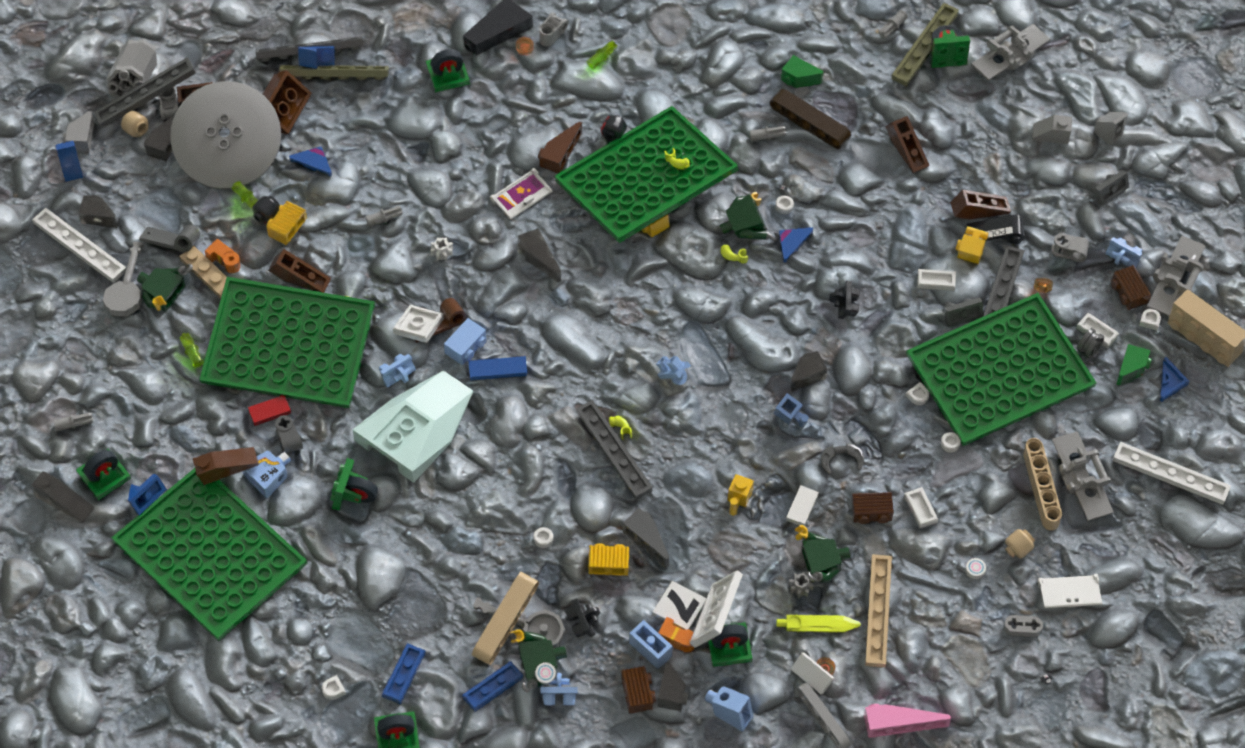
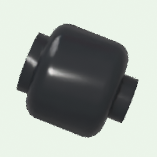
[600,115,627,142]
[252,196,280,223]

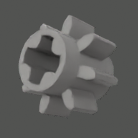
[789,572,814,598]

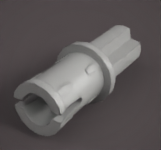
[878,10,908,38]
[749,126,786,142]
[365,206,403,227]
[53,412,93,432]

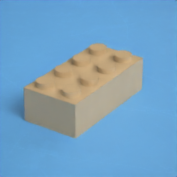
[1167,289,1245,367]

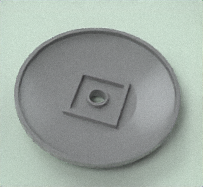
[170,81,281,189]

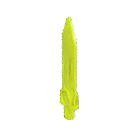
[776,615,861,633]

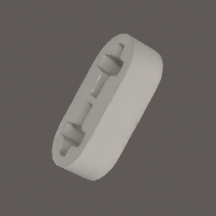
[1004,615,1043,637]

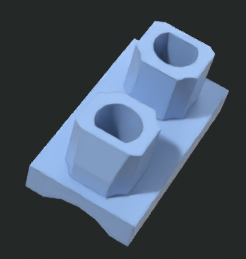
[1105,237,1143,268]
[379,354,416,388]
[656,356,691,385]
[541,673,578,706]

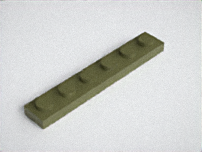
[891,3,959,87]
[279,65,389,80]

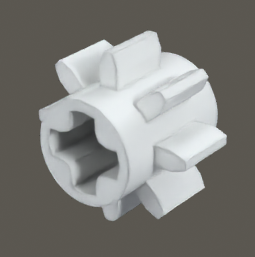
[431,238,453,261]

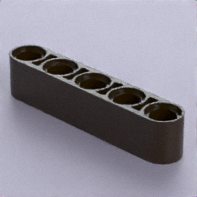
[769,89,852,149]

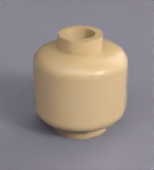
[121,111,149,138]
[1005,529,1035,559]

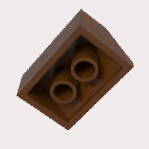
[263,70,312,135]

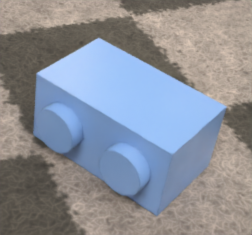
[444,318,487,365]
[629,620,673,669]

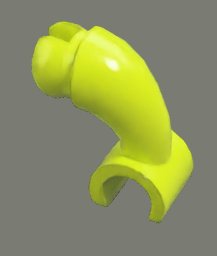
[664,148,690,169]
[720,245,748,264]
[609,416,632,440]

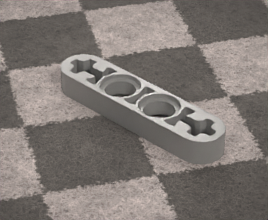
[797,683,851,748]

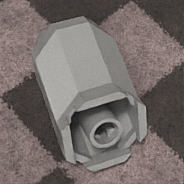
[107,39,157,99]

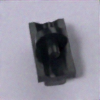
[829,281,860,319]
[565,598,601,637]

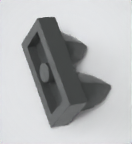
[1090,170,1129,205]
[944,297,984,327]

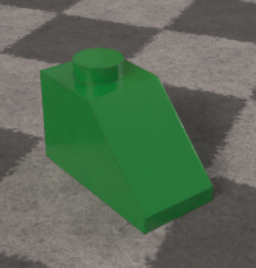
[781,55,824,88]

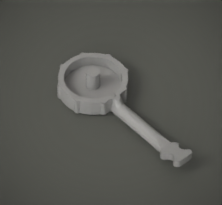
[102,242,144,317]
[473,597,565,649]

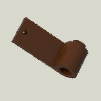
[414,298,466,343]

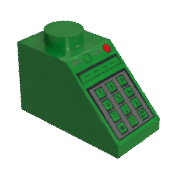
[1116,344,1152,386]

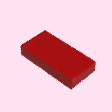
[248,395,291,426]

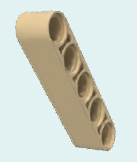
[1023,438,1062,531]
[472,572,539,665]

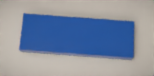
[55,141,84,182]
[469,356,527,381]
[382,643,426,705]
[462,661,524,712]

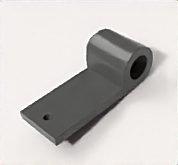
[139,225,200,252]

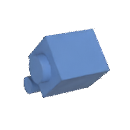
[773,393,809,427]

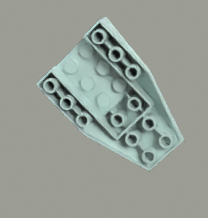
[352,371,473,483]

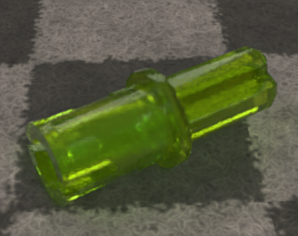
[586,40,618,70]
[232,181,258,209]
[180,333,204,368]

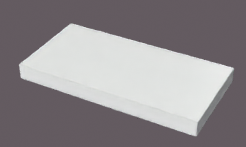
[690,570,743,648]

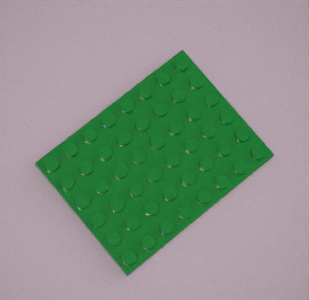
[554,106,739,243]
[199,277,375,408]
[906,293,1097,446]
[111,468,308,641]

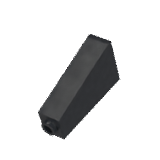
[463,0,533,55]

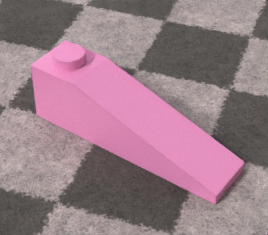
[864,704,951,738]

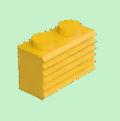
[266,201,307,245]
[588,543,629,576]

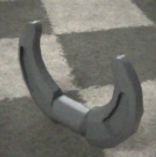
[821,443,864,474]

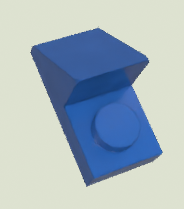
[298,46,335,69]
[128,474,167,515]

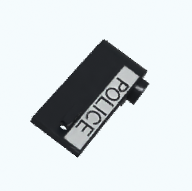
[966,215,1025,245]

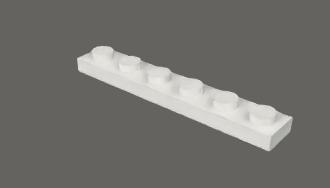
[32,208,126,283]
[1113,442,1231,505]

